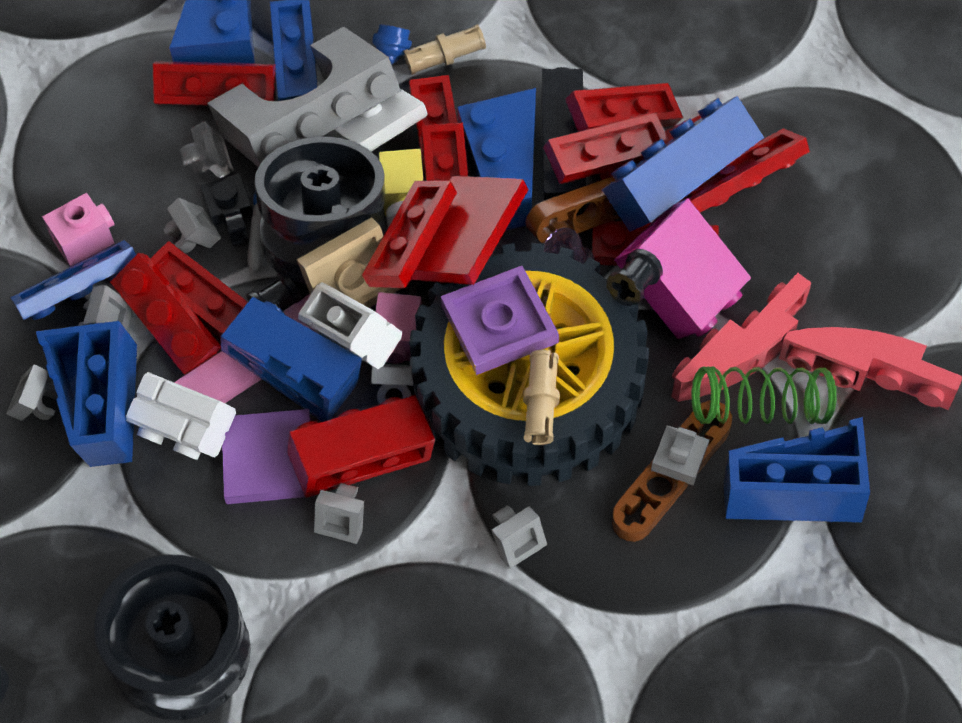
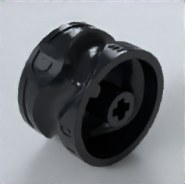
[255,137,387,284]
[94,554,251,720]

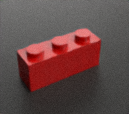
[287,395,435,498]

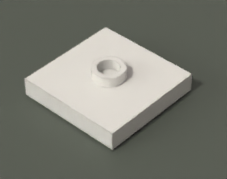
[328,89,428,151]

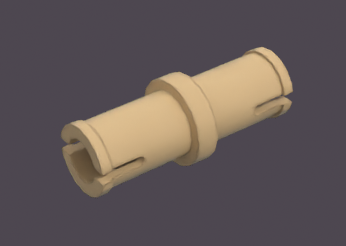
[404,24,486,75]
[523,350,560,445]

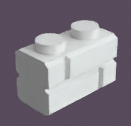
[298,282,402,369]
[126,372,236,460]

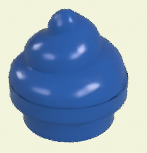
[372,24,412,64]

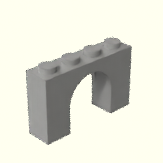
[208,26,401,167]

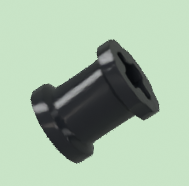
[606,249,663,306]
[246,273,303,311]

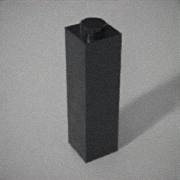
[542,67,586,214]

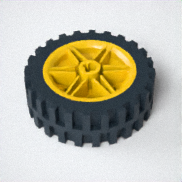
[409,242,649,486]

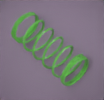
[691,366,837,424]

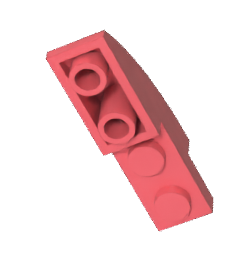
[672,273,812,402]
[779,327,962,410]

